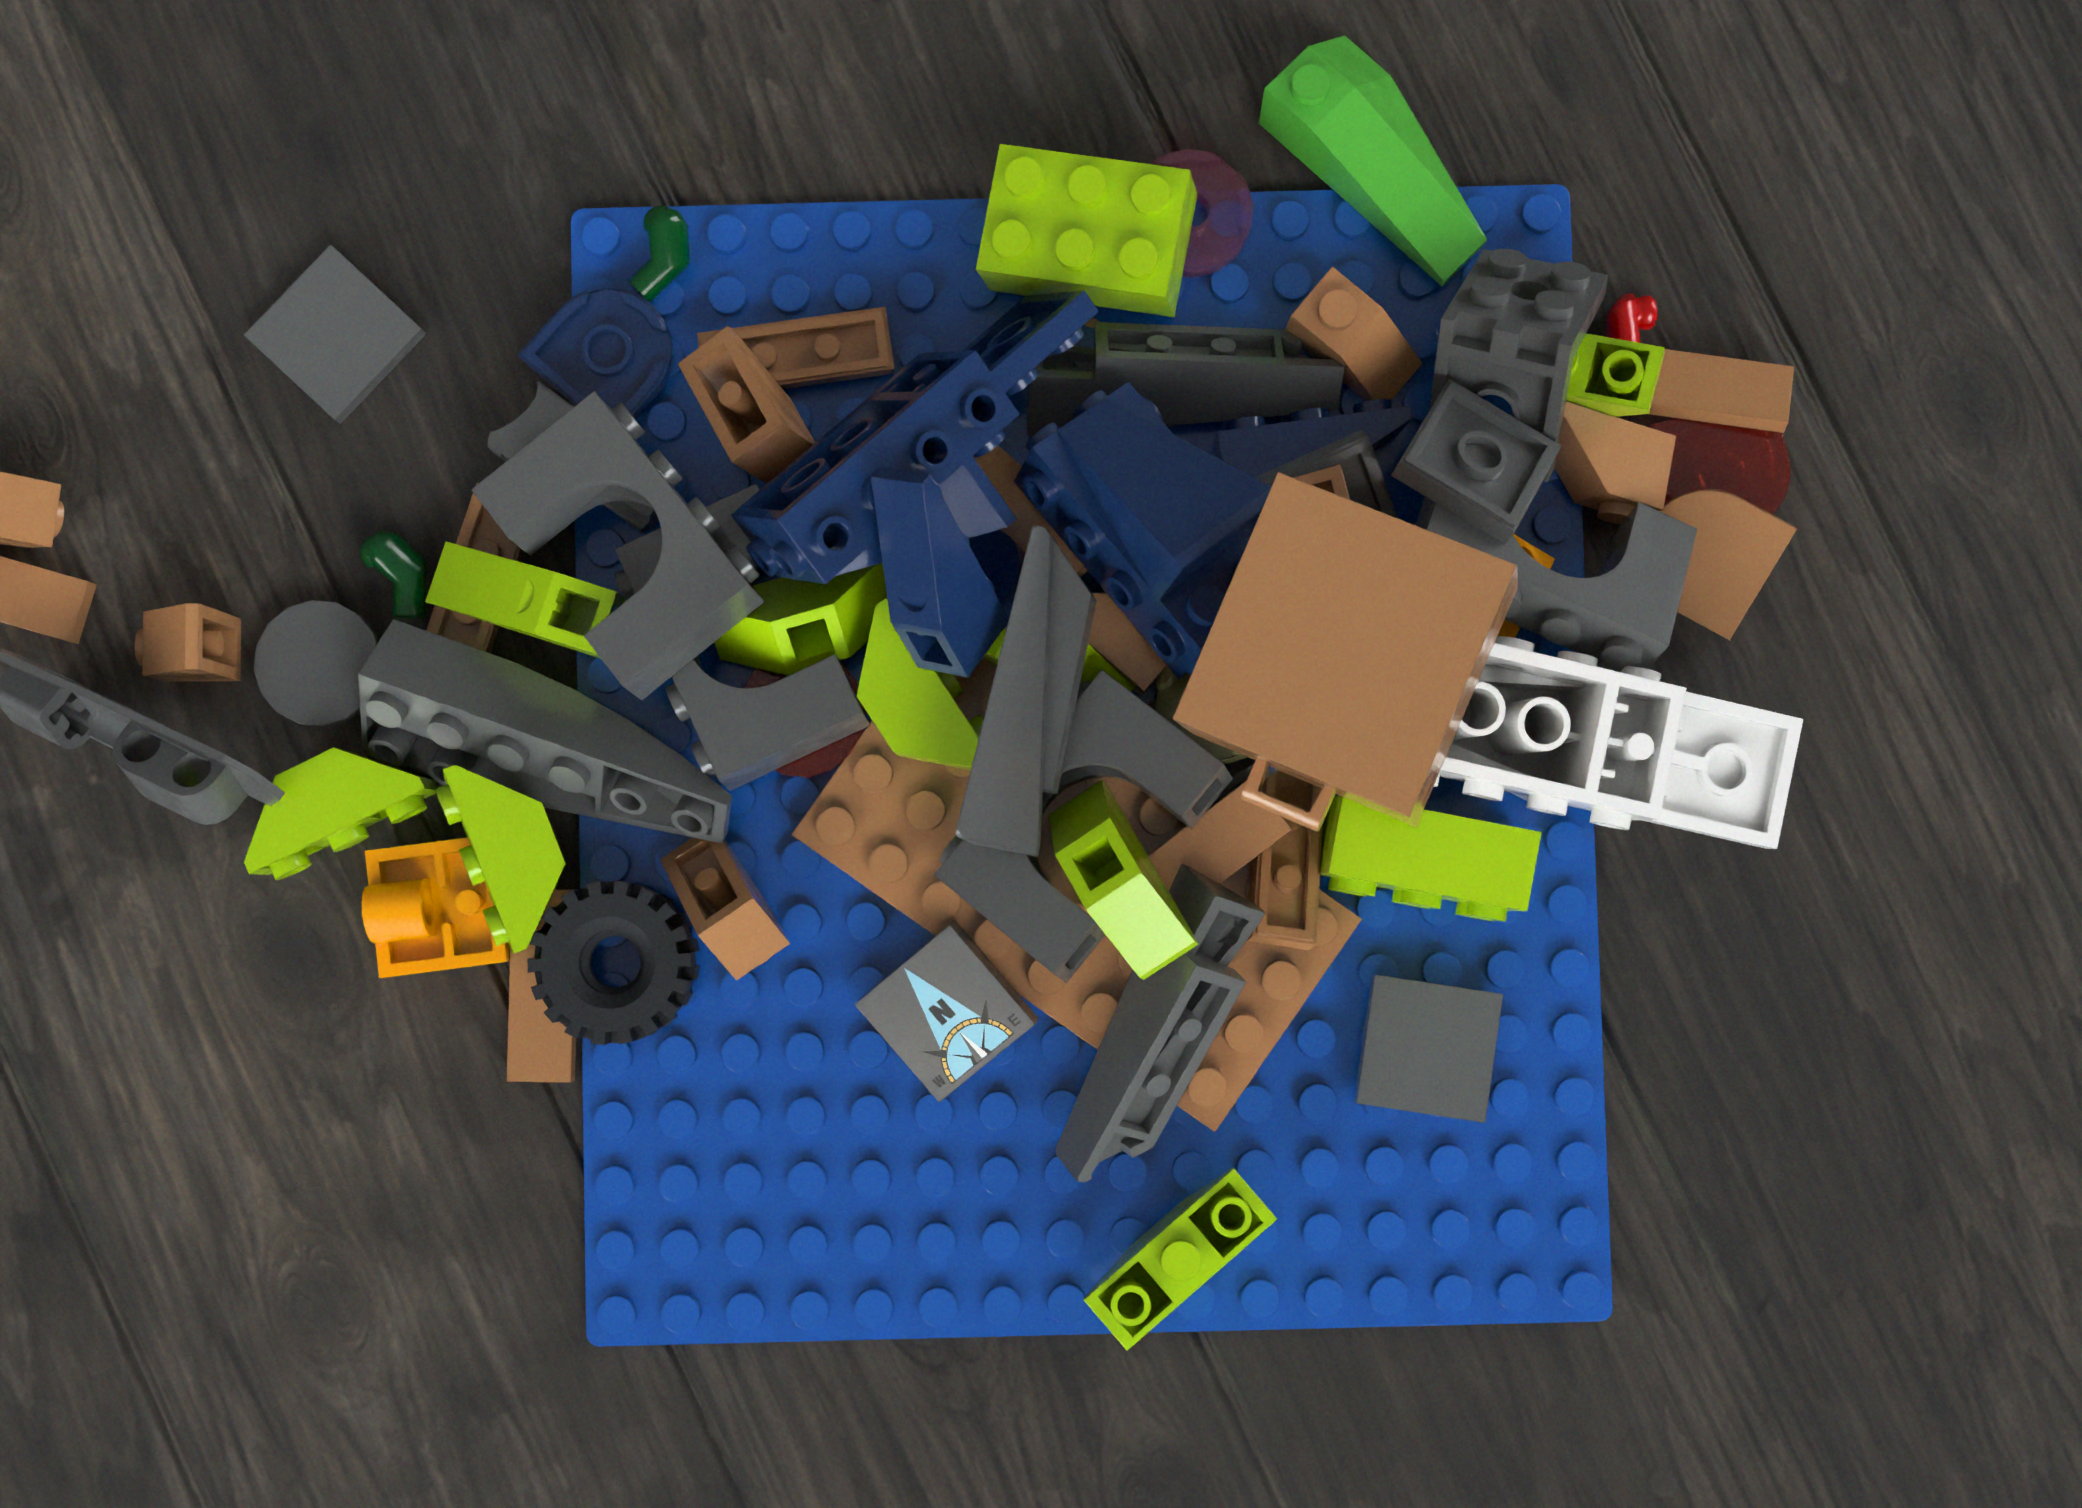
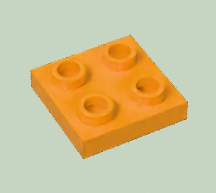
[362,838,510,978]

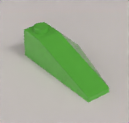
[1258,35,1487,287]

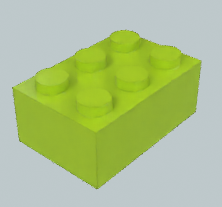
[976,144,1198,317]
[1320,795,1542,922]

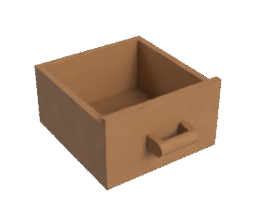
[1173,472,1518,832]

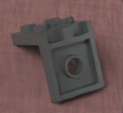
[1429,249,1608,482]

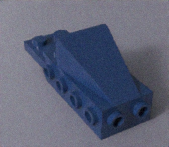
[731,290,1099,584]
[1014,382,1276,773]

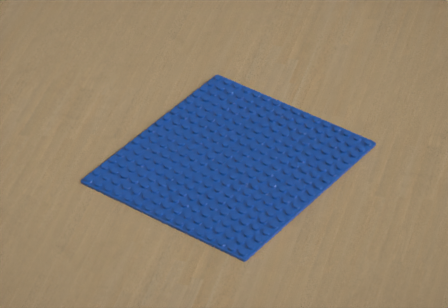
[571,184,1613,1347]

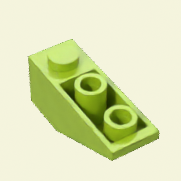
[425,542,626,659]

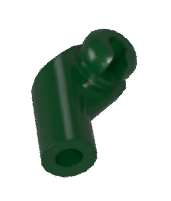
[627,205,690,303]
[360,531,427,619]

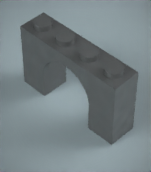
[471,391,765,700]
[614,484,870,791]
[1416,497,1697,672]
[934,670,1233,983]

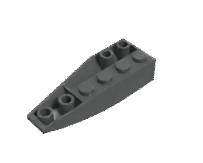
[358,619,732,843]

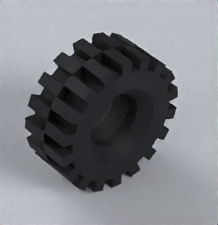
[527,881,700,1045]

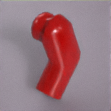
[1605,293,1657,343]

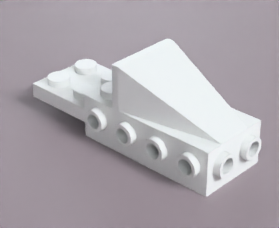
[1433,636,1803,849]

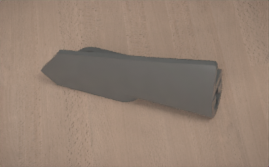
[0,648,285,825]

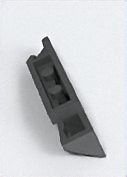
[1027,322,1344,437]
[956,526,1097,857]
[1055,864,1265,1183]

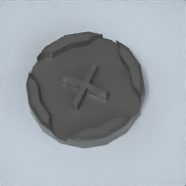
[254,600,379,727]

